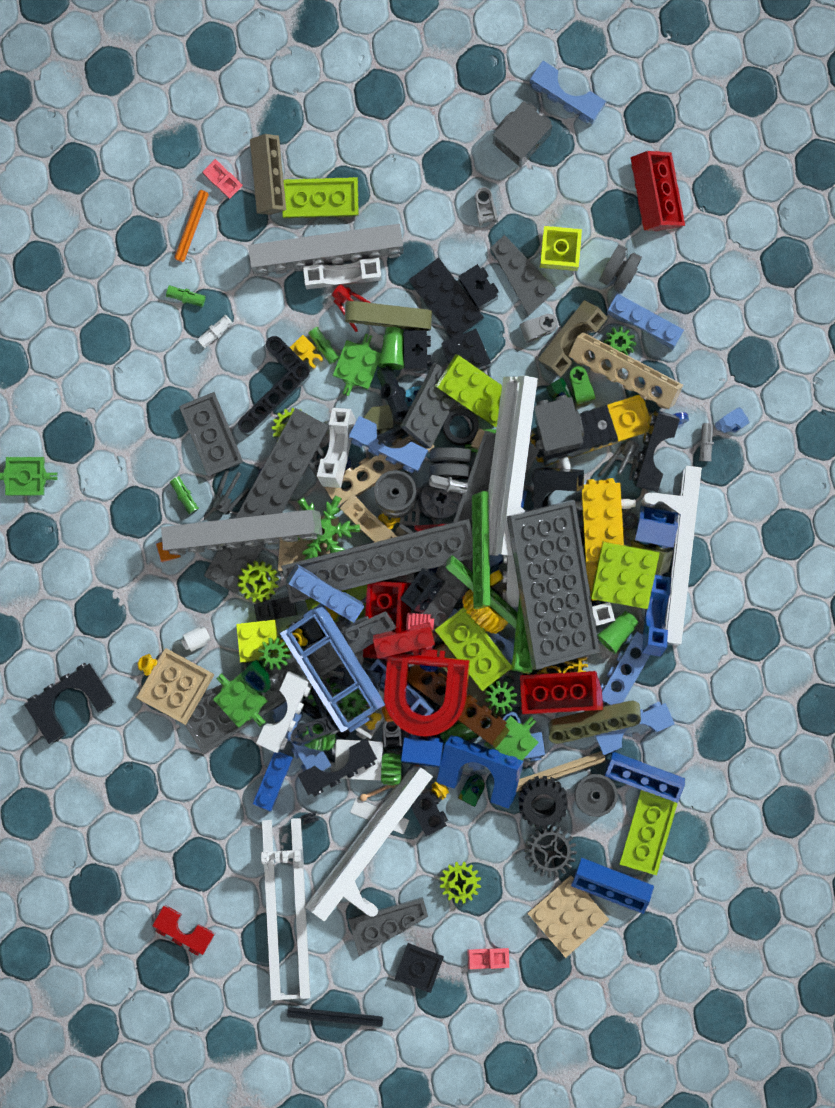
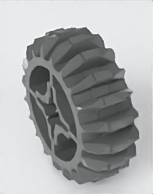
[524,825,577,878]

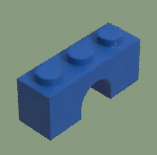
[253,752,294,811]

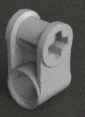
[475,187,498,226]
[519,314,557,343]

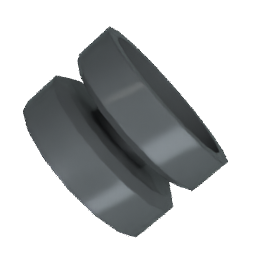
[599,244,642,294]
[429,448,471,480]
[374,470,417,518]
[574,774,618,817]

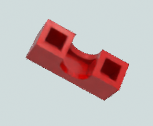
[373,622,435,658]
[152,905,216,956]

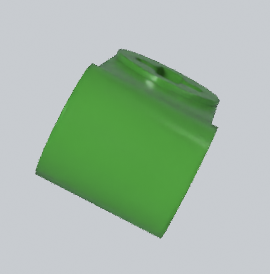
[569,366,595,405]

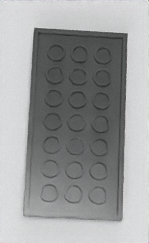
[507,500,600,670]

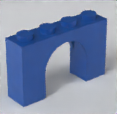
[437,735,524,808]

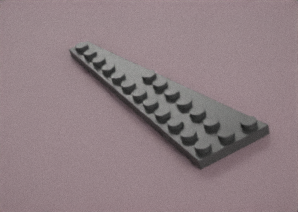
[422,430,540,647]
[185,612,397,754]

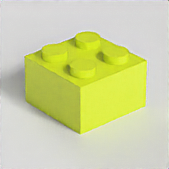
[540,226,582,271]
[236,620,279,663]

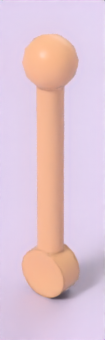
[360,785,396,801]

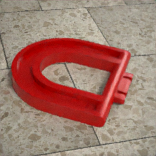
[384,649,470,736]

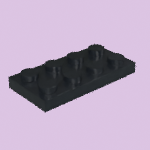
[408,258,484,338]

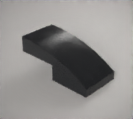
[254,597,298,622]

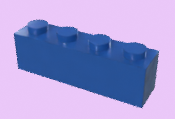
[605,751,685,803]
[571,858,654,914]

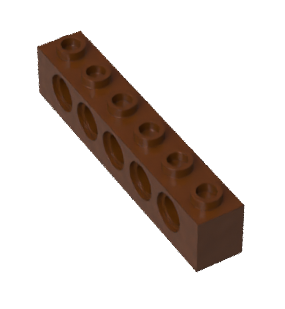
[407,665,510,749]

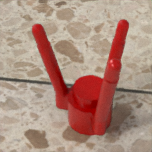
[331,284,371,332]

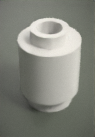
[181,627,211,652]

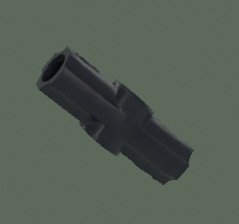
[377,366,409,421]

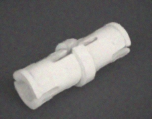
[197,315,233,349]

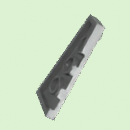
[491,235,556,317]
[348,897,428,957]

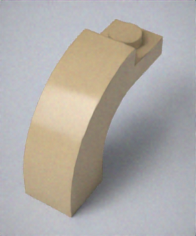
[340,495,397,542]

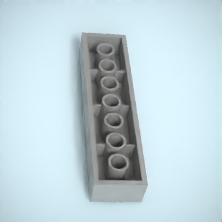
[248,224,404,277]
[161,510,322,555]

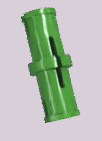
[166,285,206,307]
[308,327,340,365]
[169,476,199,515]

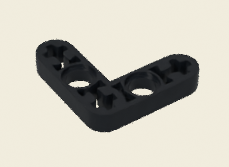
[290,679,340,746]

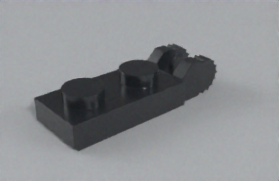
[329,666,382,692]

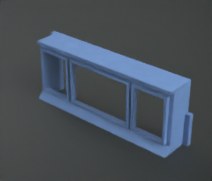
[280,603,385,732]

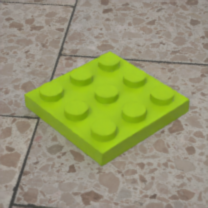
[591,541,660,609]

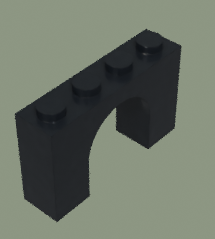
[532,467,584,546]
[24,663,116,745]

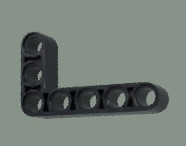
[238,336,311,436]

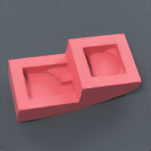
[202,159,243,199]
[467,948,510,969]

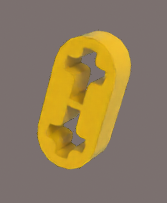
[490,570,504,588]

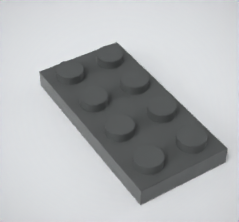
[400,364,455,449]
[179,392,244,477]

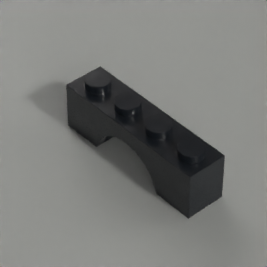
[632,410,680,492]
[298,738,377,797]

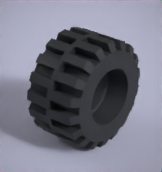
[518,776,568,829]

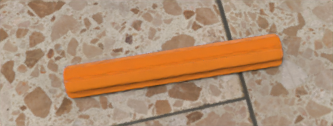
[174,190,209,262]

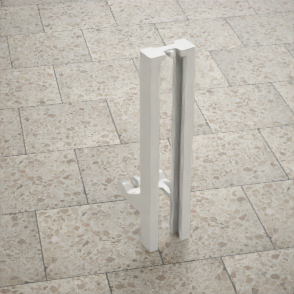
[488,376,538,556]
[641,466,702,646]
[305,764,433,922]
[261,818,311,1000]

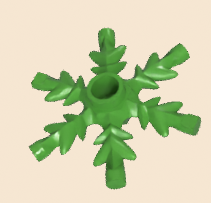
[297,495,360,560]

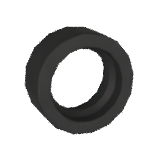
[443,408,479,445]

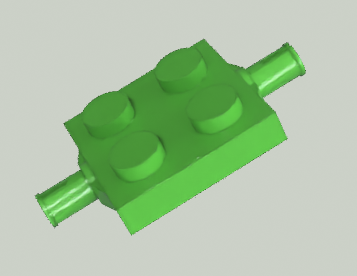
[333,333,381,396]
[0,457,58,496]
[213,673,268,728]
[484,716,539,760]

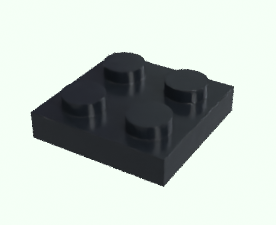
[394,943,444,993]

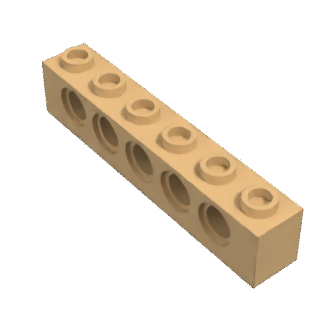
[569,332,683,409]
[324,434,435,508]

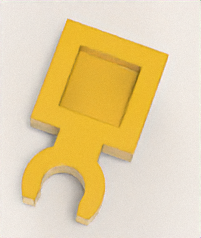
[290,335,323,369]

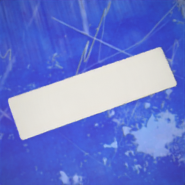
[350,798,409,834]

